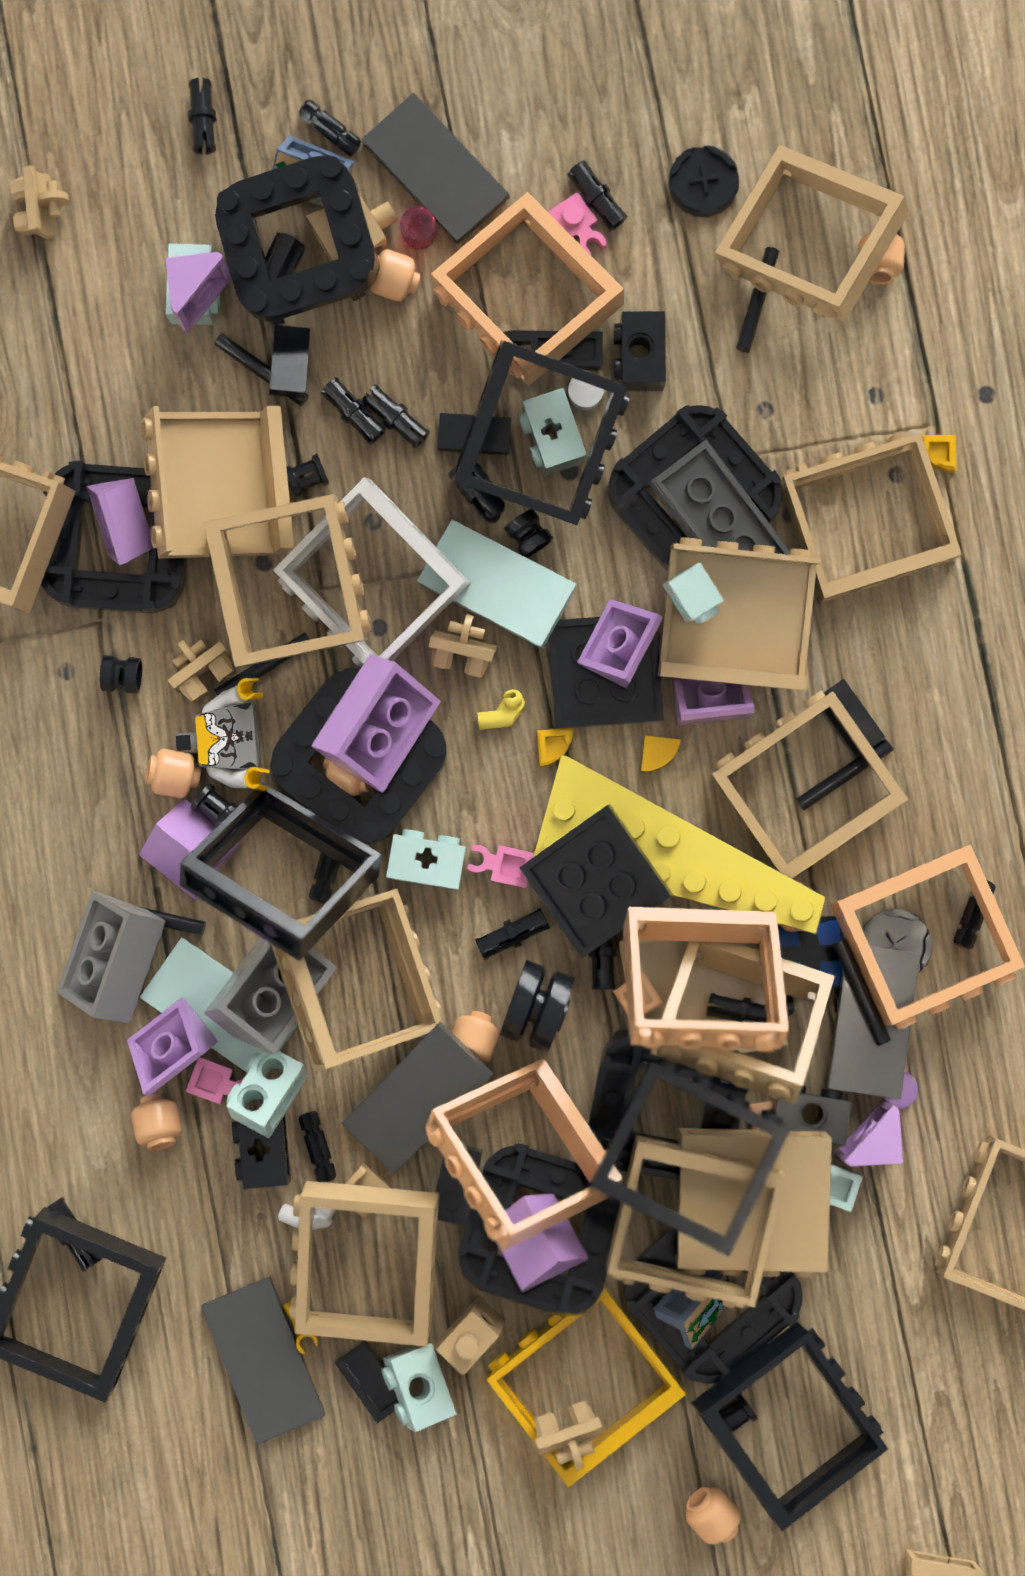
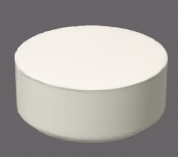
[568,378,604,410]

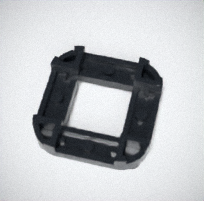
[215,156,380,325]
[607,405,782,572]
[41,460,187,613]
[270,668,447,844]
[588,1029,748,1181]
[459,1144,620,1317]
[623,1228,802,1384]

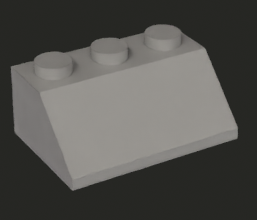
[56,891,165,1024]
[204,937,337,1055]

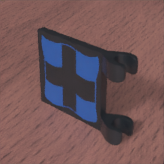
[777,916,845,1016]

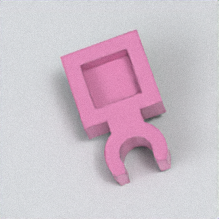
[548,192,607,255]
[467,845,534,889]
[185,1057,249,1106]

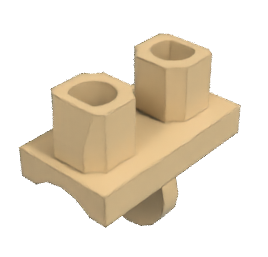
[10,165,69,240]
[428,614,497,678]
[168,640,236,704]
[535,1401,603,1470]

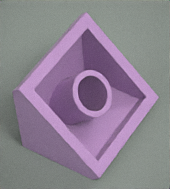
[165,252,232,334]
[86,478,153,565]
[577,599,663,689]
[672,678,754,726]
[139,798,241,900]
[127,998,218,1097]
[834,1100,903,1166]
[495,1194,589,1292]

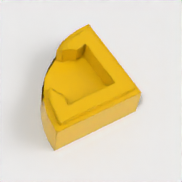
[922,435,956,473]
[537,728,573,767]
[640,735,681,772]

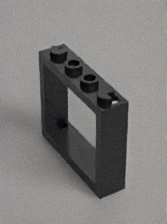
[452,340,630,525]
[180,782,381,961]
[589,1058,790,1257]
[0,1207,167,1403]
[691,1322,888,1531]

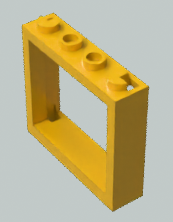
[486,1285,686,1488]

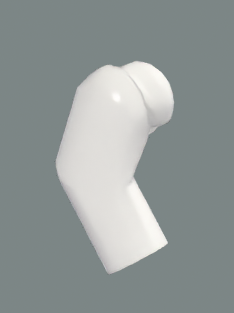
[278,1204,335,1230]

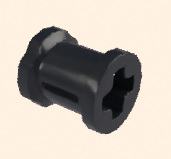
[286,454,329,497]
[190,783,238,828]
[717,1393,758,1433]

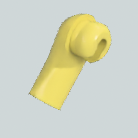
[477,689,525,730]

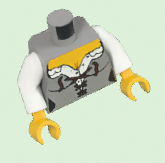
[176,678,270,791]

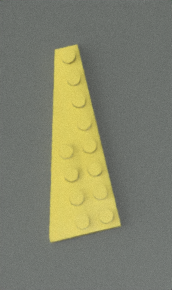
[533,755,826,934]

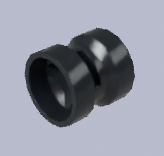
[504,509,554,558]
[100,655,142,694]

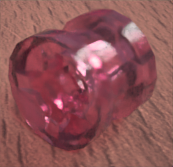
[400,206,437,250]

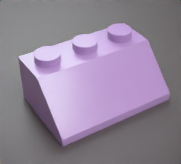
[311,654,441,793]

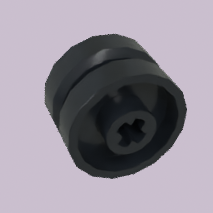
[499,960,575,1053]

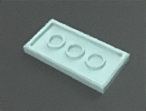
[417,519,578,649]
[140,937,298,1073]

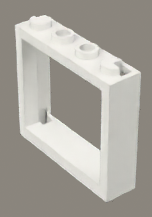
[273,477,471,667]

